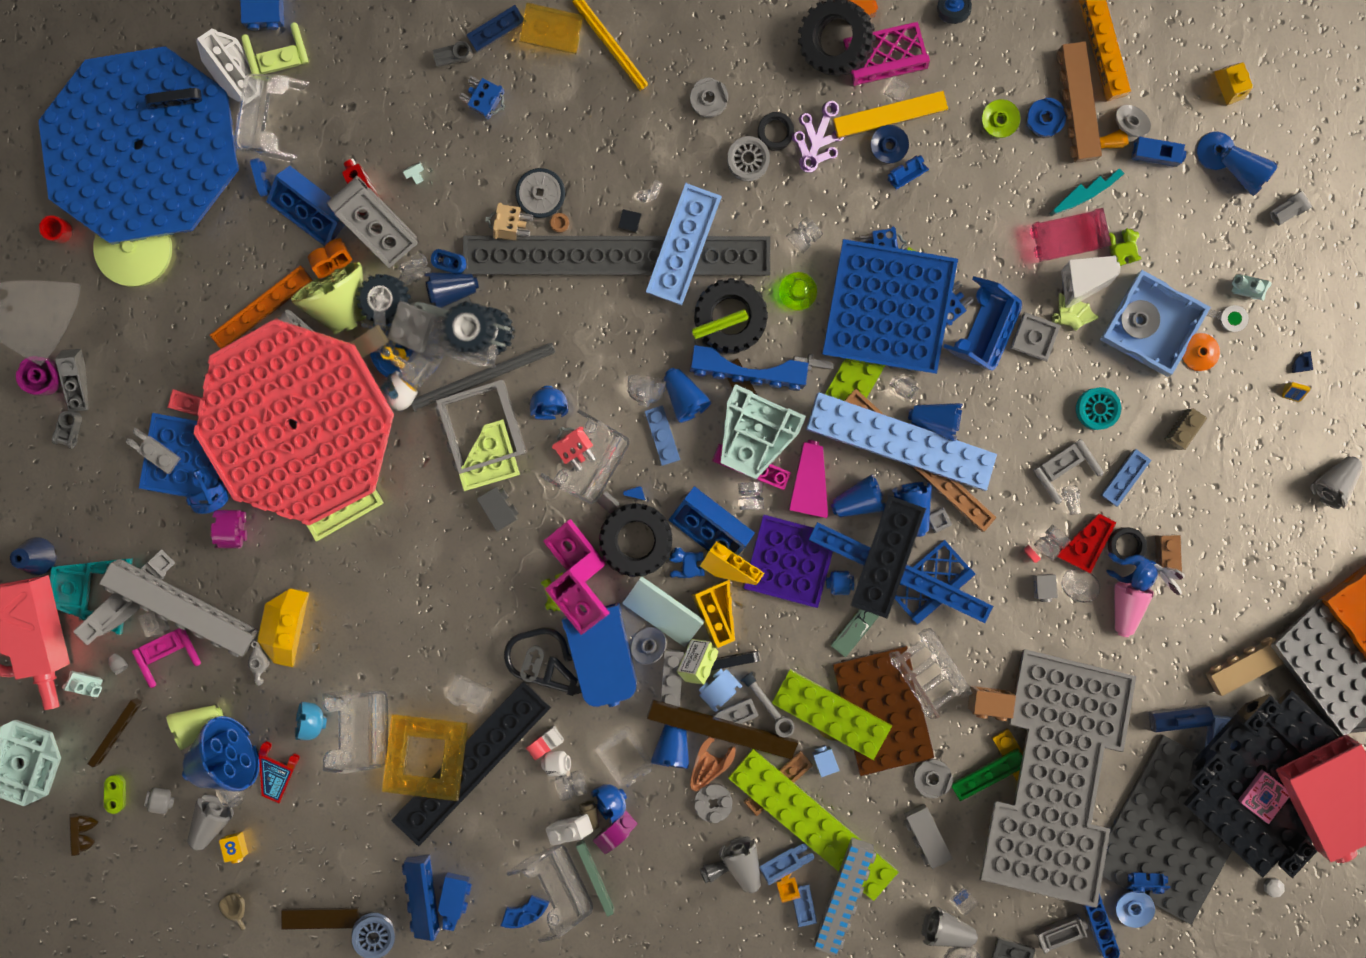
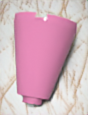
[1114,582,1154,637]

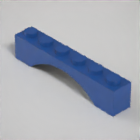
[690,345,809,391]

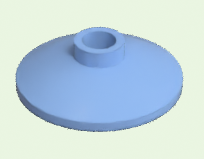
[1116,891,1155,928]

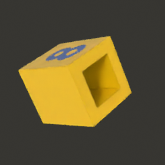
[219,831,248,864]

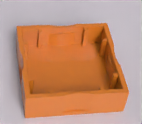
[1320,564,1366,659]

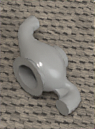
[248,641,270,686]

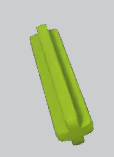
[692,310,748,339]

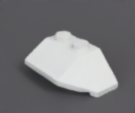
[196,29,261,106]

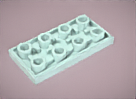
[622,577,705,647]

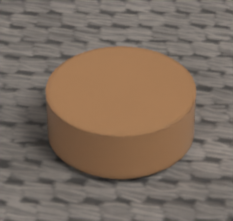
[550,213,569,233]

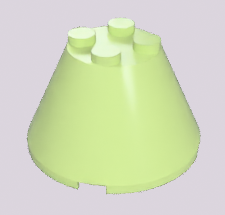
[291,262,367,334]

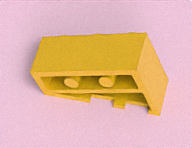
[691,579,735,648]

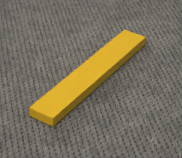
[833,91,948,138]

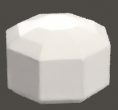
[1264,878,1285,898]

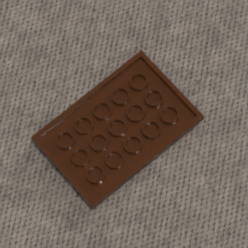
[832,646,935,776]

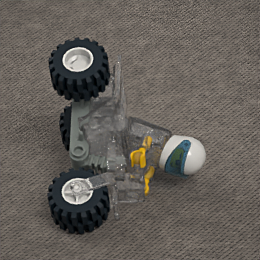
[357,274,515,411]

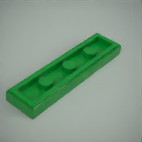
[951,748,1022,802]

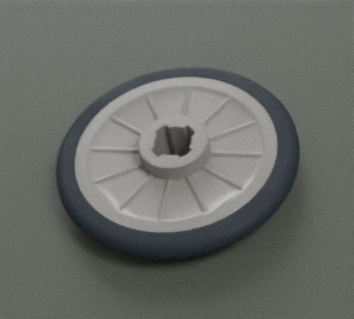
[515,168,565,218]

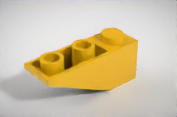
[700,541,764,585]

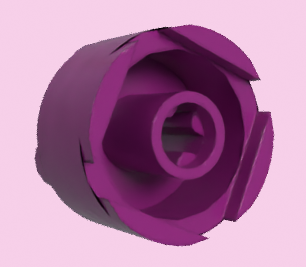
[16,356,62,396]
[211,510,248,549]

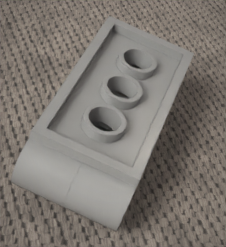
[327,176,418,268]

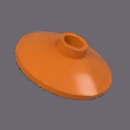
[1182,333,1220,371]

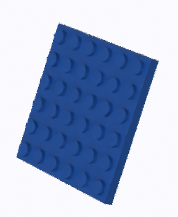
[822,239,958,374]

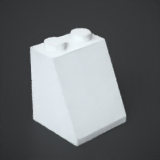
[1061,256,1120,308]

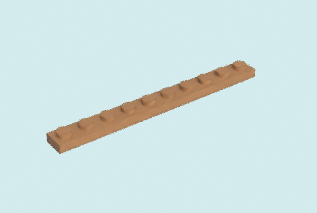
[844,389,997,532]

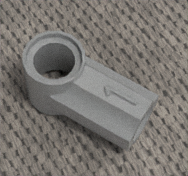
[1270,190,1313,226]

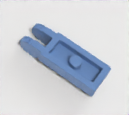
[759,843,814,885]

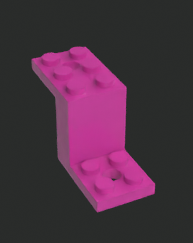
[543,519,609,635]

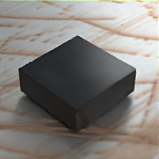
[618,209,642,233]

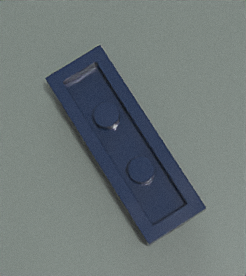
[467,5,526,53]

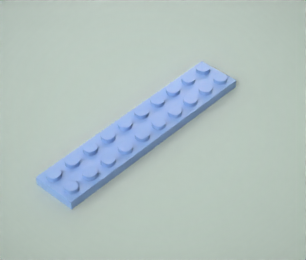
[806,393,997,491]

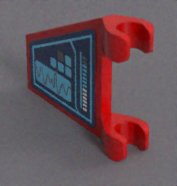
[259,741,300,803]

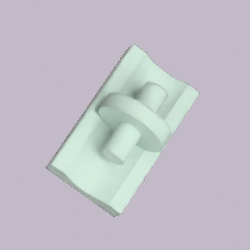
[1232,274,1272,301]
[62,671,103,697]

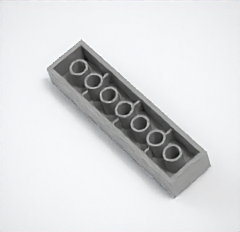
[100,559,259,657]

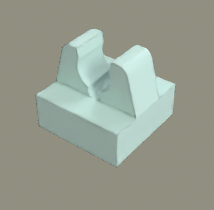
[403,162,424,185]

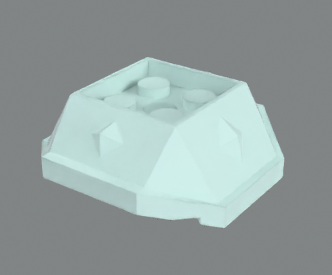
[0,720,61,806]

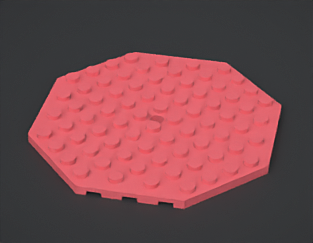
[194,319,394,526]

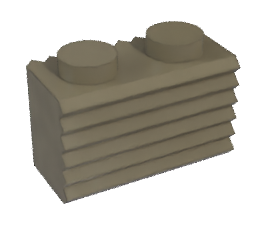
[1165,408,1207,450]

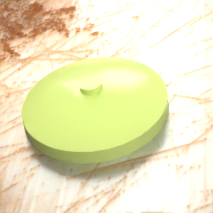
[93,234,172,287]

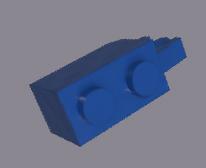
[438,872,472,931]

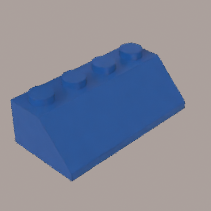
[266,166,345,246]
[668,486,755,555]
[402,854,440,941]

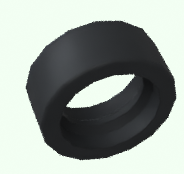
[758,112,794,151]
[1107,527,1147,560]

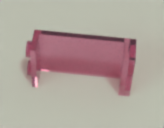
[1030,208,1111,262]

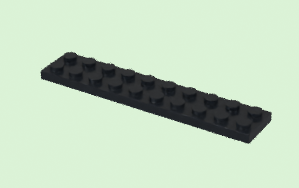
[391,681,551,847]

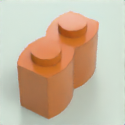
[307,238,352,278]

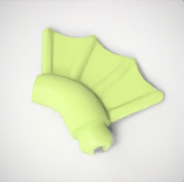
[1052,293,1099,331]

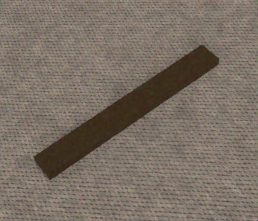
[647,699,798,760]

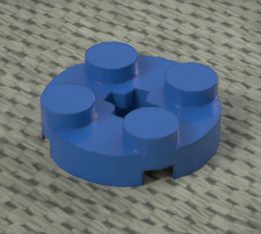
[1026,98,1066,138]

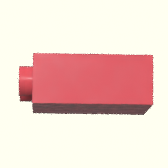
[1276,734,1366,863]

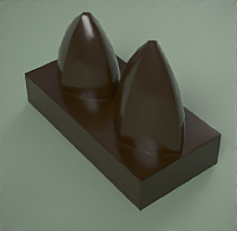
[69,813,99,856]

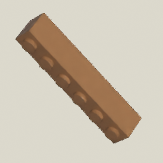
[1057,41,1102,163]

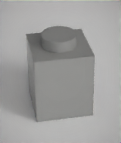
[1033,574,1058,602]

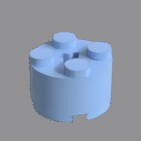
[699,669,742,712]

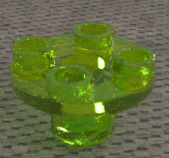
[779,272,817,311]

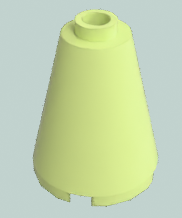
[166,705,224,750]

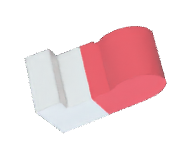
[526,726,564,760]

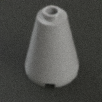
[1311,456,1363,509]
[187,795,234,850]
[719,836,761,893]
[922,906,978,947]

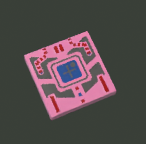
[1238,770,1289,824]

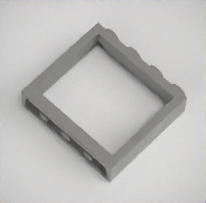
[435,380,527,474]

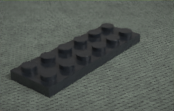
[850,496,926,619]

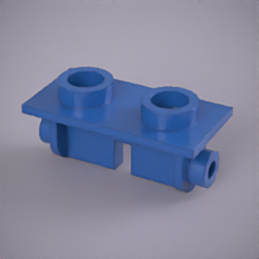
[887,155,929,190]
[1127,872,1171,894]

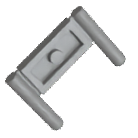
[1033,439,1103,504]

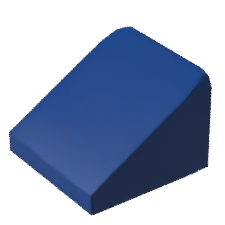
[623,486,646,500]

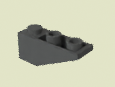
[55,349,89,411]

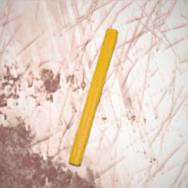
[572,0,648,91]

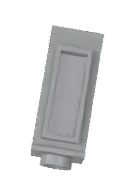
[1034,914,1088,954]

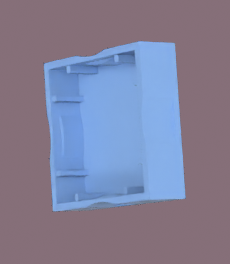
[1100,270,1211,377]

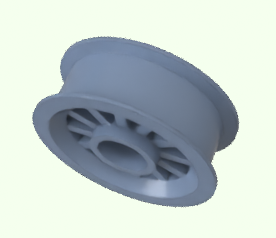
[352,913,395,958]

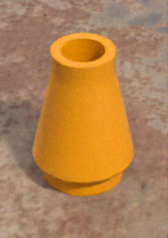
[1099,129,1129,149]

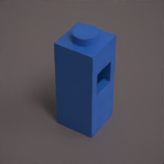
[1131,137,1186,167]

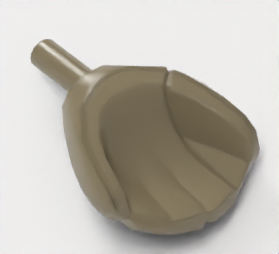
[218,893,245,930]

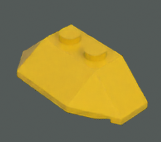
[257,588,309,667]

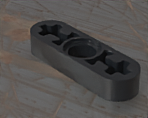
[145,88,202,109]
[710,650,761,671]

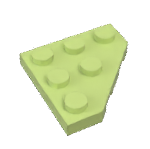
[459,420,520,491]

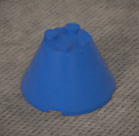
[182,716,260,792]

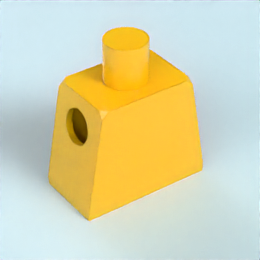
[1214,62,1253,105]

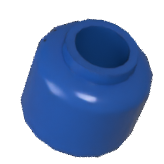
[826,571,854,595]

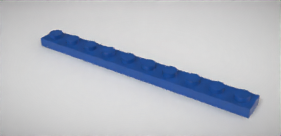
[809,522,993,623]

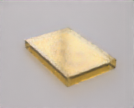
[519,3,583,54]

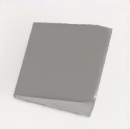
[597,491,620,514]

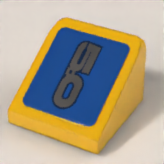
[1282,382,1311,402]

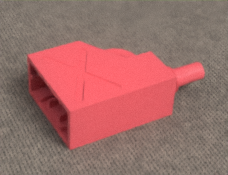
[0,575,70,710]

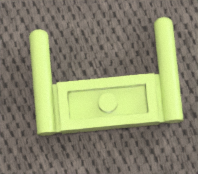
[241,22,309,77]

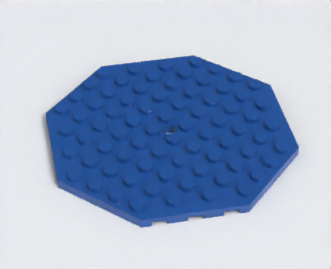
[38,46,239,245]

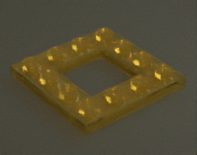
[382,714,468,801]

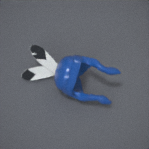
[1106,553,1185,595]

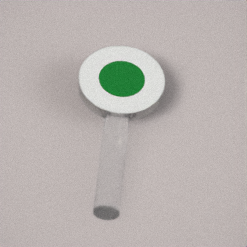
[1206,305,1249,332]

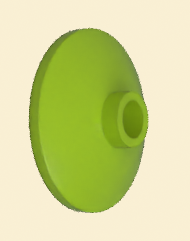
[982,99,1021,138]

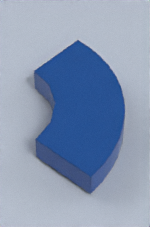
[500,895,550,928]

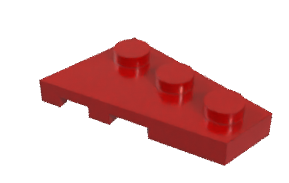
[1055,513,1117,574]

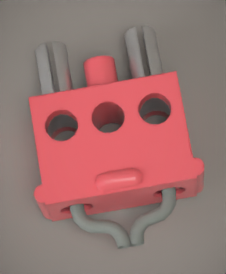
[552,426,596,472]

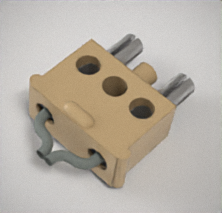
[485,203,533,241]

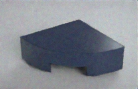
[1292,351,1313,373]

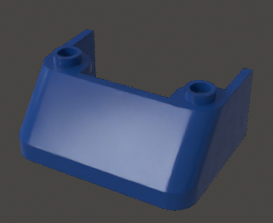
[943,276,1022,371]

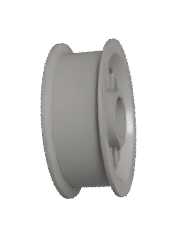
[727,136,770,181]

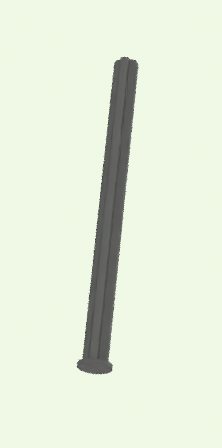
[411,343,555,412]

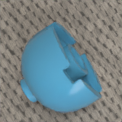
[295,702,327,740]

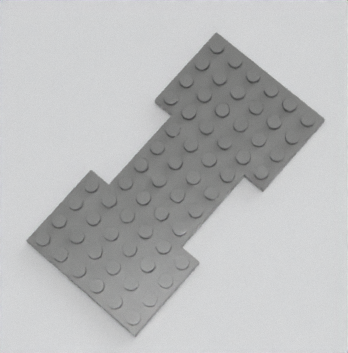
[980,649,1136,908]

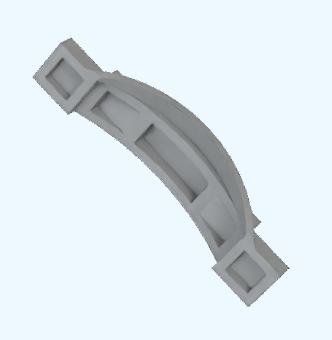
[73,549,175,646]

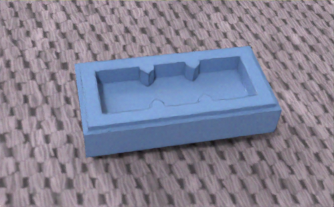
[793,885,817,927]

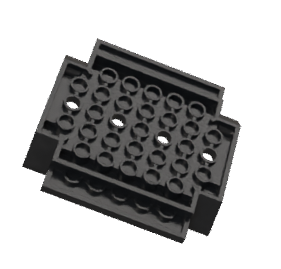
[1183,689,1340,878]

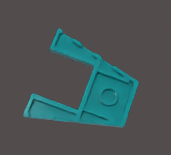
[50,558,133,635]

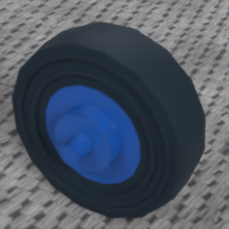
[937,0,972,24]

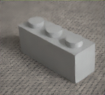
[661,649,684,707]
[903,804,953,869]

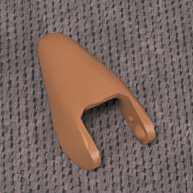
[690,737,736,791]

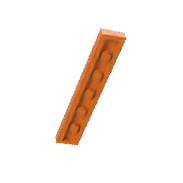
[210,265,313,349]

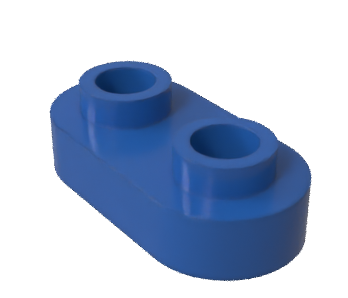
[250,158,271,197]
[431,249,466,274]

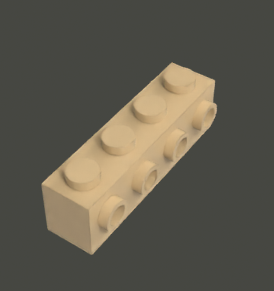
[1205,637,1284,696]

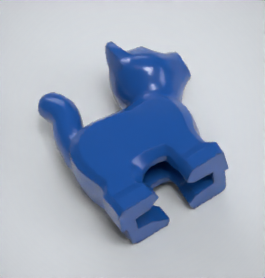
[669,547,705,578]

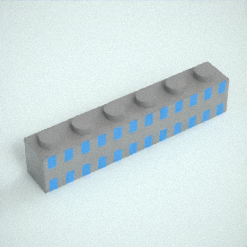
[814,837,876,956]

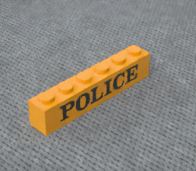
[1079,0,1131,102]

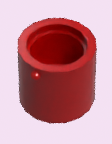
[39,215,73,244]

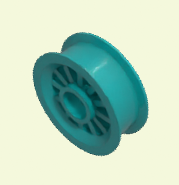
[1076,387,1122,430]

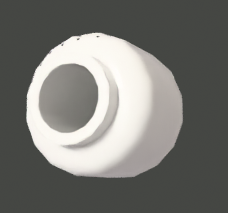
[541,751,571,776]

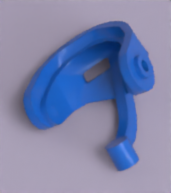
[185,469,229,514]

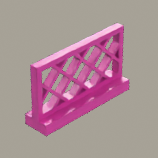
[843,22,930,86]

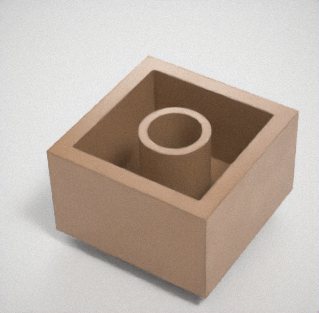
[968,686,1016,721]

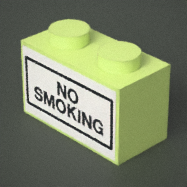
[677,639,719,685]

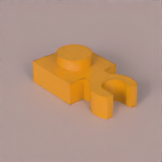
[776,873,801,903]

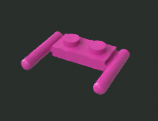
[132,628,201,688]

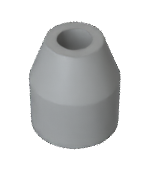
[108,653,128,675]

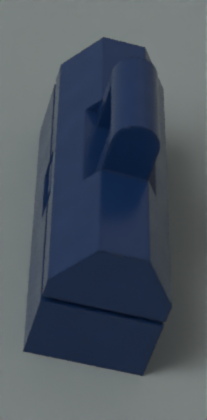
[1148,705,1214,733]

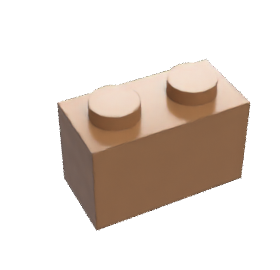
[1155,535,1182,572]

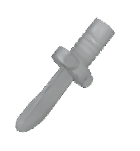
[793,354,834,371]

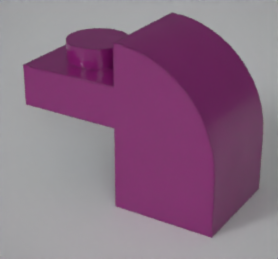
[592,811,638,854]

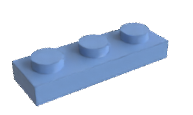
[645,405,680,466]
[1101,449,1152,507]

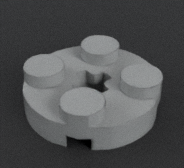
[690,78,728,118]
[913,759,953,798]
[695,783,733,823]

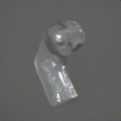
[636,180,663,203]

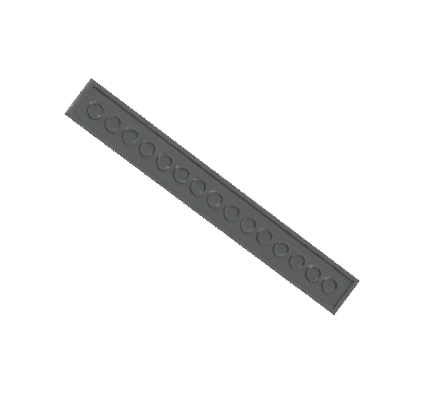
[463,236,770,276]

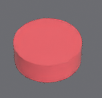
[1023,545,1041,563]

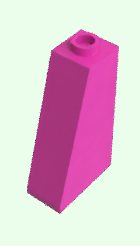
[788,440,828,518]

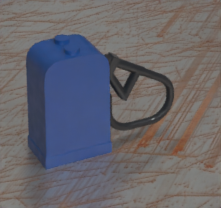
[504,602,637,707]

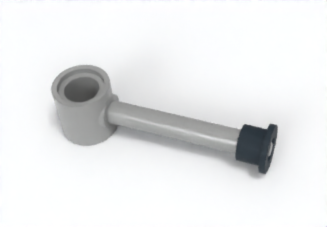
[740,671,795,737]

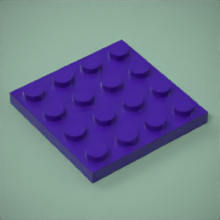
[744,514,833,608]

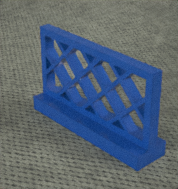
[895,540,976,625]

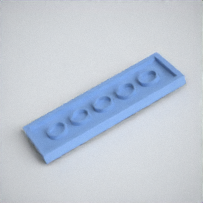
[646,183,722,306]

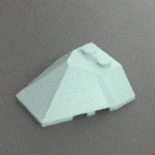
[721,384,806,479]

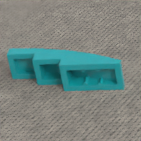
[1049,168,1125,216]

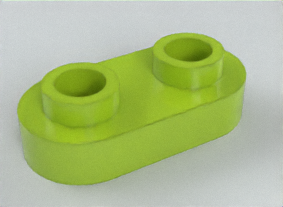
[104,774,126,814]

